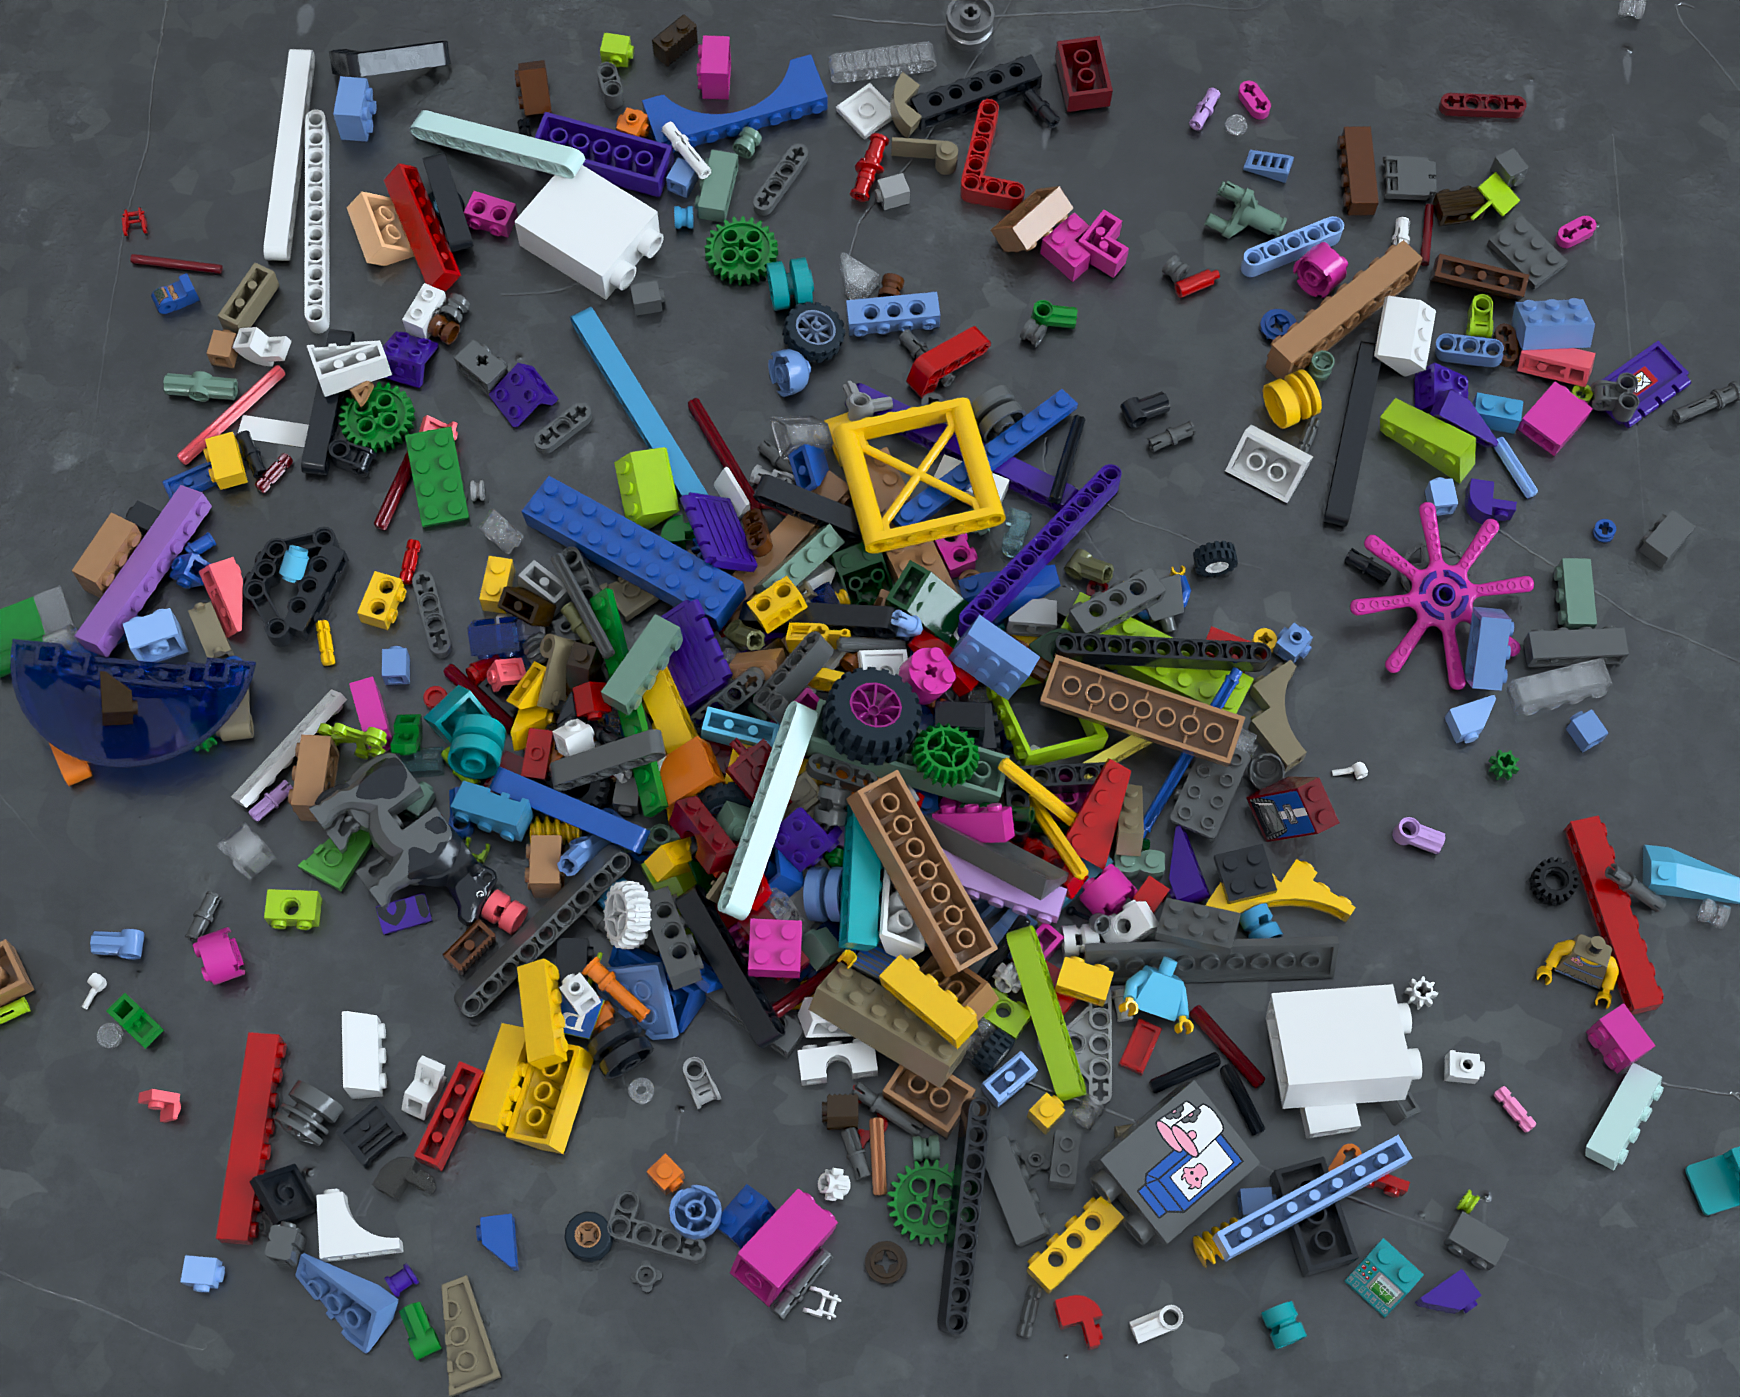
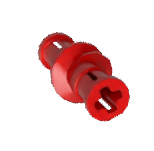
[850,133,889,202]

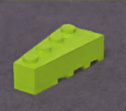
[1380,398,1476,484]

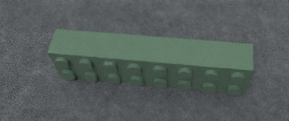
[805,699,1010,804]

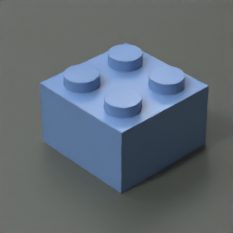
[333,76,377,142]

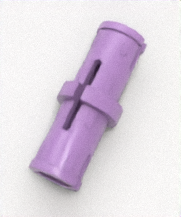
[1189,88,1220,131]

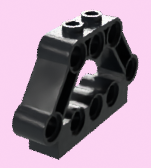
[243,527,349,647]

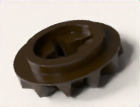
[865,1241,907,1284]

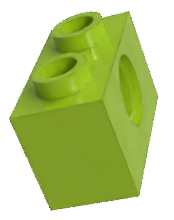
[264,889,322,930]
[979,987,1031,1041]

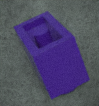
[1415,1269,1482,1314]

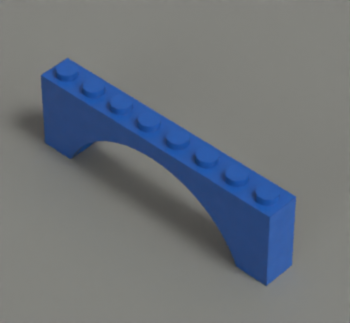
[642,54,828,153]

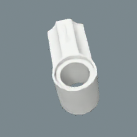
[1129,1305,1183,1344]

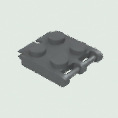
[1383,155,1437,200]

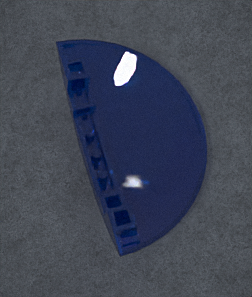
[10,639,256,768]

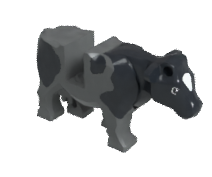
[309,752,498,927]

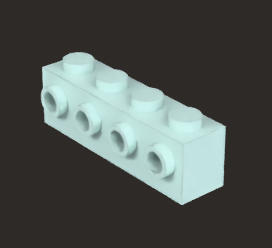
[1585,1063,1664,1170]

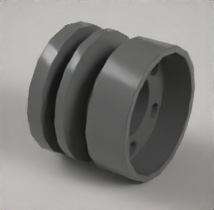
[273,1080,344,1146]

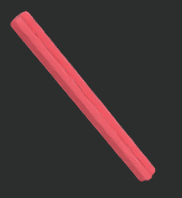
[177,365,285,465]

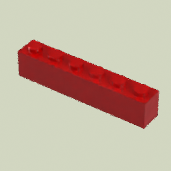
[384,163,461,292]

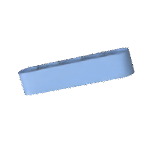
[1240,216,1344,277]

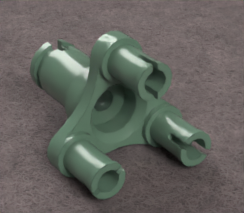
[1204,180,1287,239]

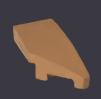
[348,381,374,407]

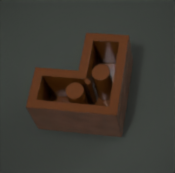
[515,60,552,116]

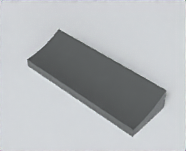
[922,809,1068,900]

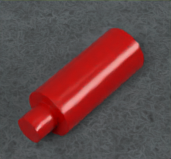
[1174,269,1220,298]

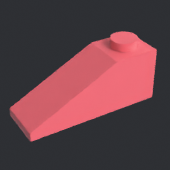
[1517,348,1596,387]
[199,557,243,638]

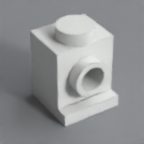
[559,973,601,1017]
[1444,1050,1485,1084]

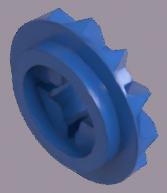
[1260,309,1297,340]

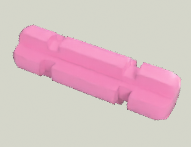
[1494,1086,1536,1132]

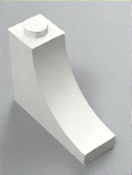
[316,1189,403,1262]

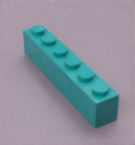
[839,805,883,951]

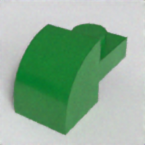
[661,514,695,550]
[391,714,422,755]
[106,993,164,1049]

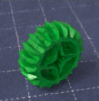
[911,723,980,788]

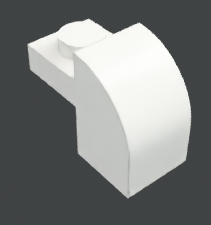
[232,327,291,367]
[401,1055,446,1120]

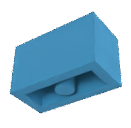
[1472,392,1523,434]

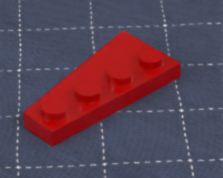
[1065,758,1131,869]

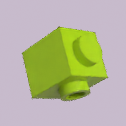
[600,33,634,68]

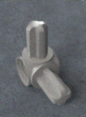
[843,381,893,422]

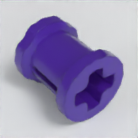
[384,1263,420,1297]

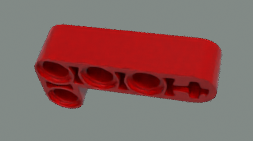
[906,326,991,398]

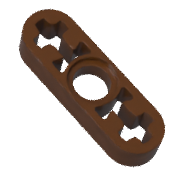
[742,508,773,558]

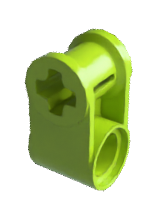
[1466,294,1493,338]

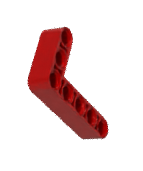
[960,99,1025,211]

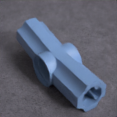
[557,833,611,876]

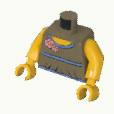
[1536,934,1619,1009]

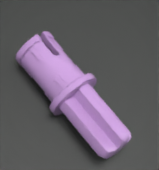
[248,780,293,822]

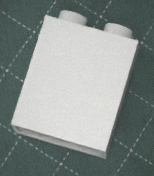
[514,165,664,300]
[1266,984,1422,1109]

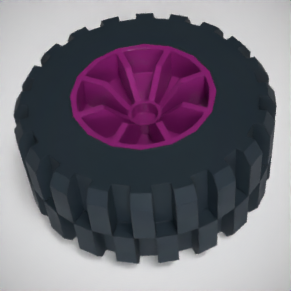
[821,667,922,766]

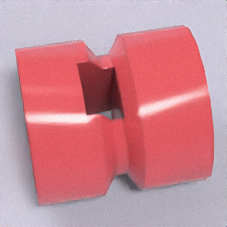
[481,889,528,935]

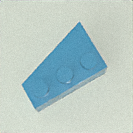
[450,781,534,842]

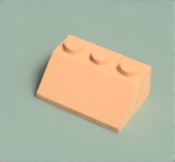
[347,192,415,266]

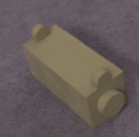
[188,601,235,668]

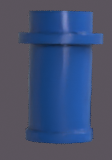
[184,532,217,555]

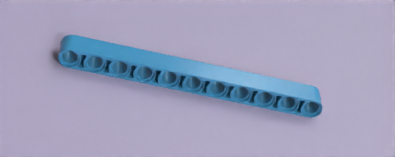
[570,307,708,501]

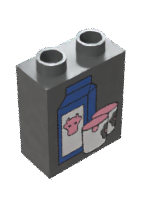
[1089,1080,1261,1245]

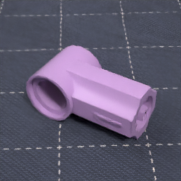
[1392,817,1446,855]

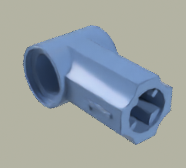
[90,929,145,960]

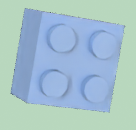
[123,608,189,667]

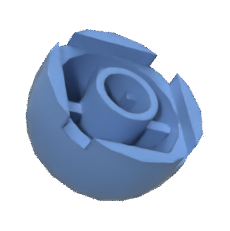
[768,349,811,397]
[669,1185,722,1240]

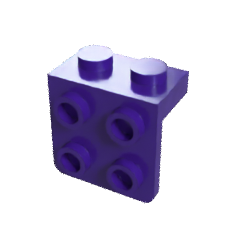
[774,807,843,872]

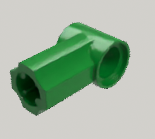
[1031,300,1077,328]
[399,1301,442,1360]

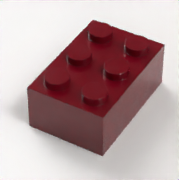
[1055,36,1113,112]

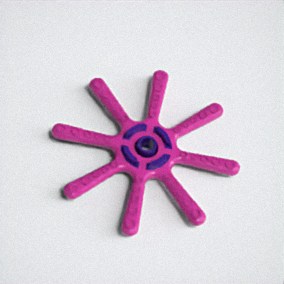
[1350,502,1534,690]

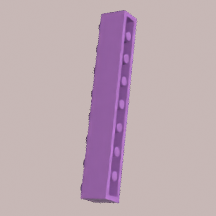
[74,485,212,657]

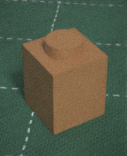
[206,330,238,368]

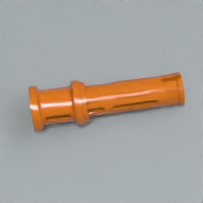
[582,957,651,1023]

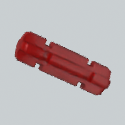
[399,539,421,585]

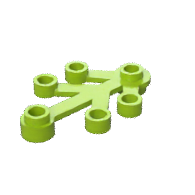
[317,723,387,760]

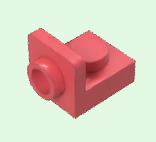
[487,658,526,692]
[138,1089,181,1123]

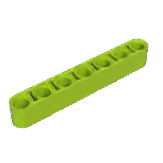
[1007,925,1086,1102]

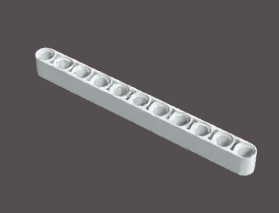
[264,49,315,261]
[305,109,329,334]

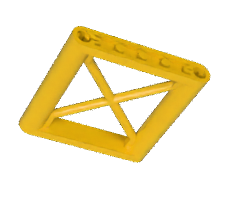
[833,398,1006,554]

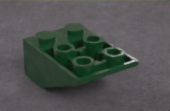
[829,540,893,606]
[884,560,969,644]

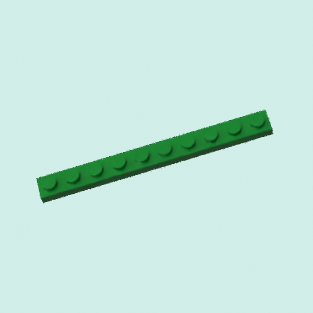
[590,588,669,817]

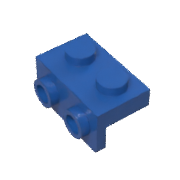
[717,1184,776,1249]

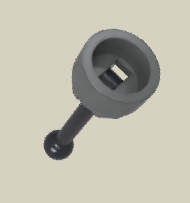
[1066,906,1111,934]

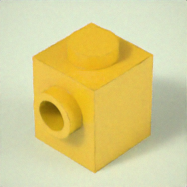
[1027,1092,1065,1135]

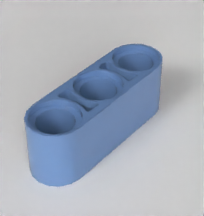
[1435,333,1504,367]

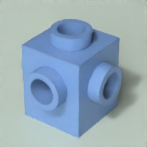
[1273,623,1313,663]

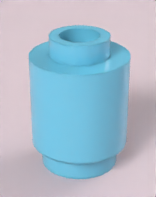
[279,545,309,583]

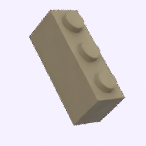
[218,263,280,334]
[1115,784,1144,857]

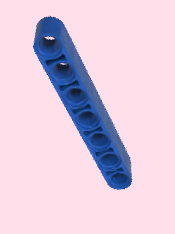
[489,767,651,855]

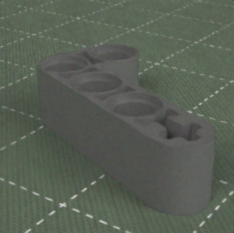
[753,631,834,725]
[607,1189,707,1265]

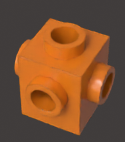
[616,107,650,138]

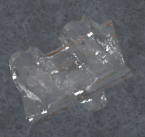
[478,509,524,554]

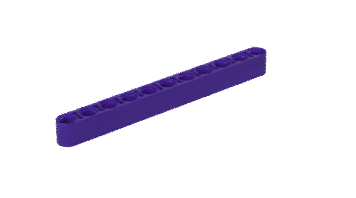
[845,383,1079,512]
[957,464,1122,638]

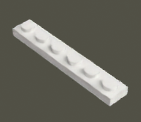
[231,689,347,808]

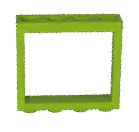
[986,672,1108,766]

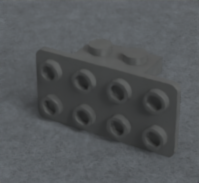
[1170,748,1250,839]

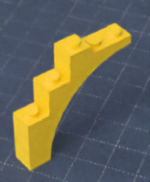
[1205,859,1356,922]

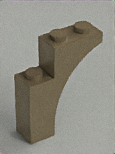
[1248,660,1307,773]

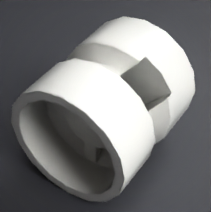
[1060,923,1100,958]

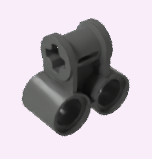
[1591,373,1640,422]

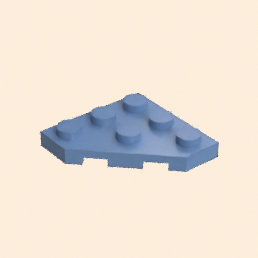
[595,962,679,1040]

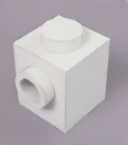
[552,719,595,757]

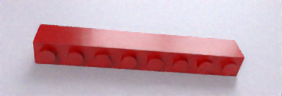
[1564,815,1664,1015]
[216,1032,287,1245]

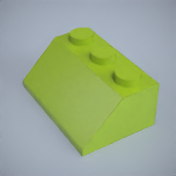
[614,447,680,530]

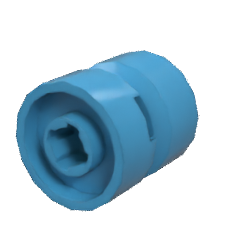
[1240,903,1283,939]

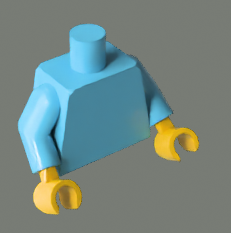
[1118,956,1194,1035]

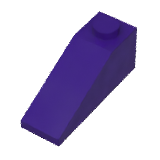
[1430,389,1499,448]
[1169,826,1211,904]

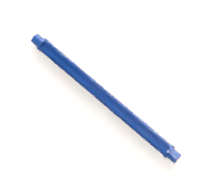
[1143,667,1243,838]

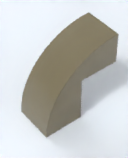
[890,72,922,138]

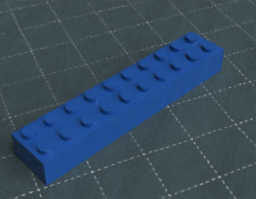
[521,476,746,632]

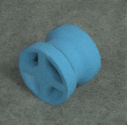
[674,206,694,229]

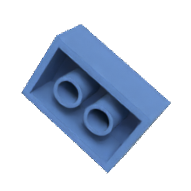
[1511,298,1595,350]
[1464,607,1514,691]
[948,615,1040,700]

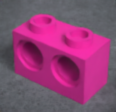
[464,191,518,238]
[933,533,978,579]

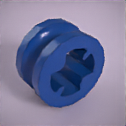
[1593,519,1616,543]

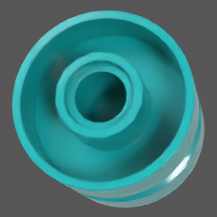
[766,257,814,311]
[447,714,507,779]

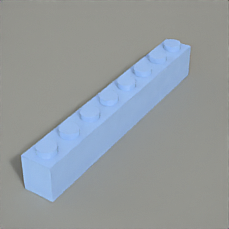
[1212,1135,1412,1262]

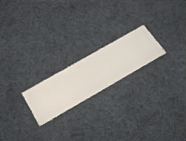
[238,415,309,448]

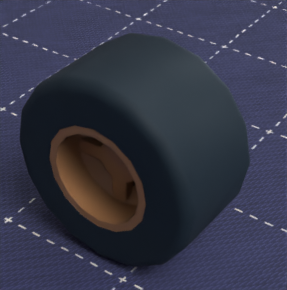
[564,1211,613,1262]

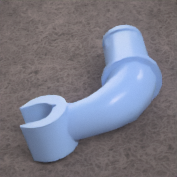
[891,610,923,641]

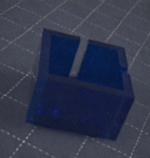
[467,616,524,659]

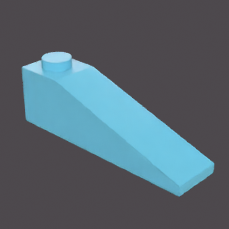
[1643,845,1740,904]

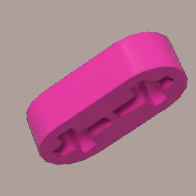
[1238,80,1271,120]
[1555,216,1596,248]

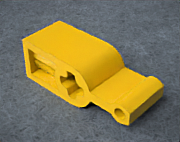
[785,623,851,654]

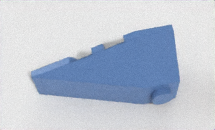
[295,1253,399,1354]

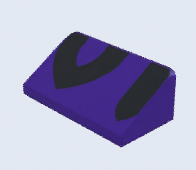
[376,893,432,935]

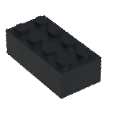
[1270,1156,1359,1277]

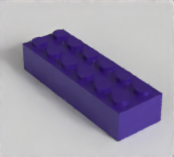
[534,112,674,197]

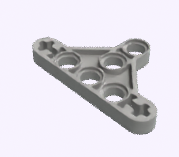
[1037,988,1112,1108]

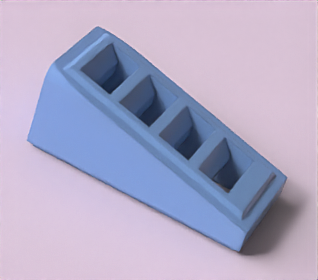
[1243,150,1294,183]

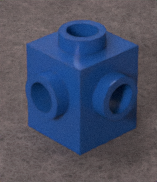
[169,553,211,589]

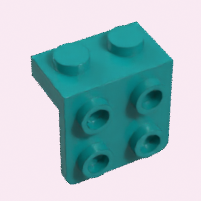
[1685,1146,1740,1215]

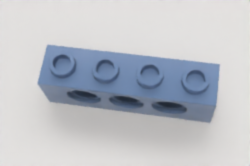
[846,292,940,336]

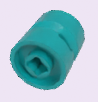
[1261,1301,1307,1349]

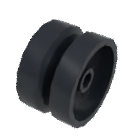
[587,1017,654,1080]

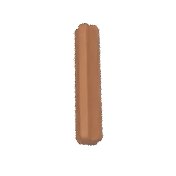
[869,1117,887,1195]

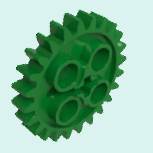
[705,216,778,285]
[339,382,416,453]
[886,1159,969,1246]

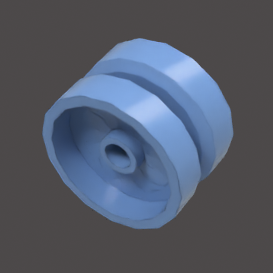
[803,867,843,922]

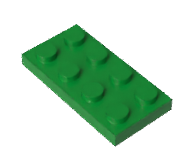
[405,426,470,528]

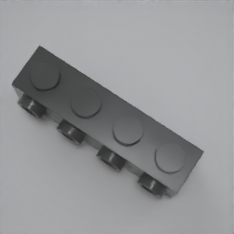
[1523,626,1629,667]
[985,1135,1051,1247]

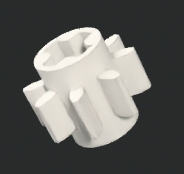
[992,962,1022,994]
[1404,976,1438,1009]
[818,1168,850,1201]

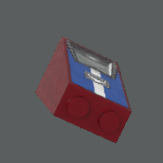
[1246,776,1340,842]

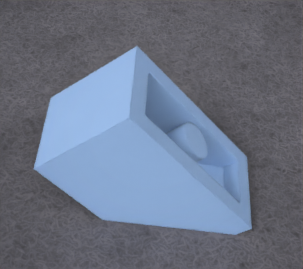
[1445,695,1496,743]

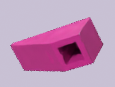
[932,803,1015,843]

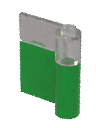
[0,586,81,678]

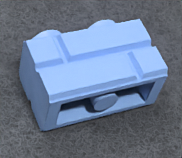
[981,1051,1038,1109]

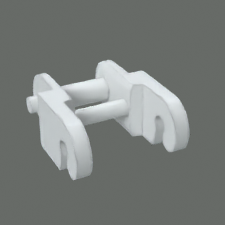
[802,1286,841,1320]

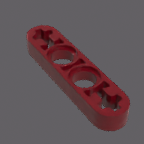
[1439,93,1527,119]

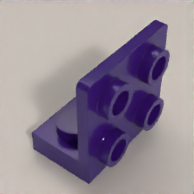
[382,331,438,388]
[1415,362,1468,413]
[489,363,559,428]

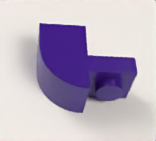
[1465,478,1517,524]

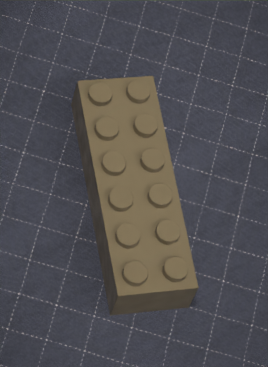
[808,962,971,1089]

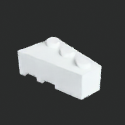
[307,340,392,397]

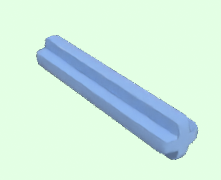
[1494,437,1538,498]

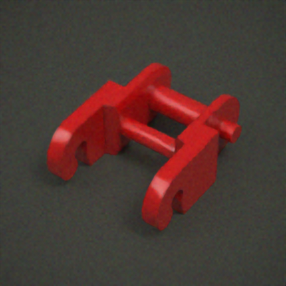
[122,207,147,236]

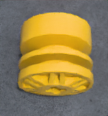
[1263,369,1322,429]

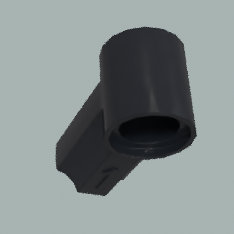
[1120,391,1170,428]

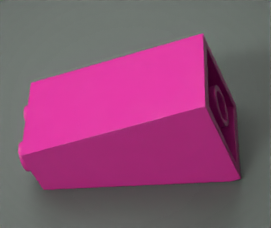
[730,1188,838,1307]

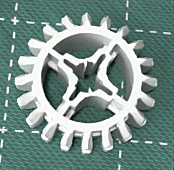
[603,881,652,949]

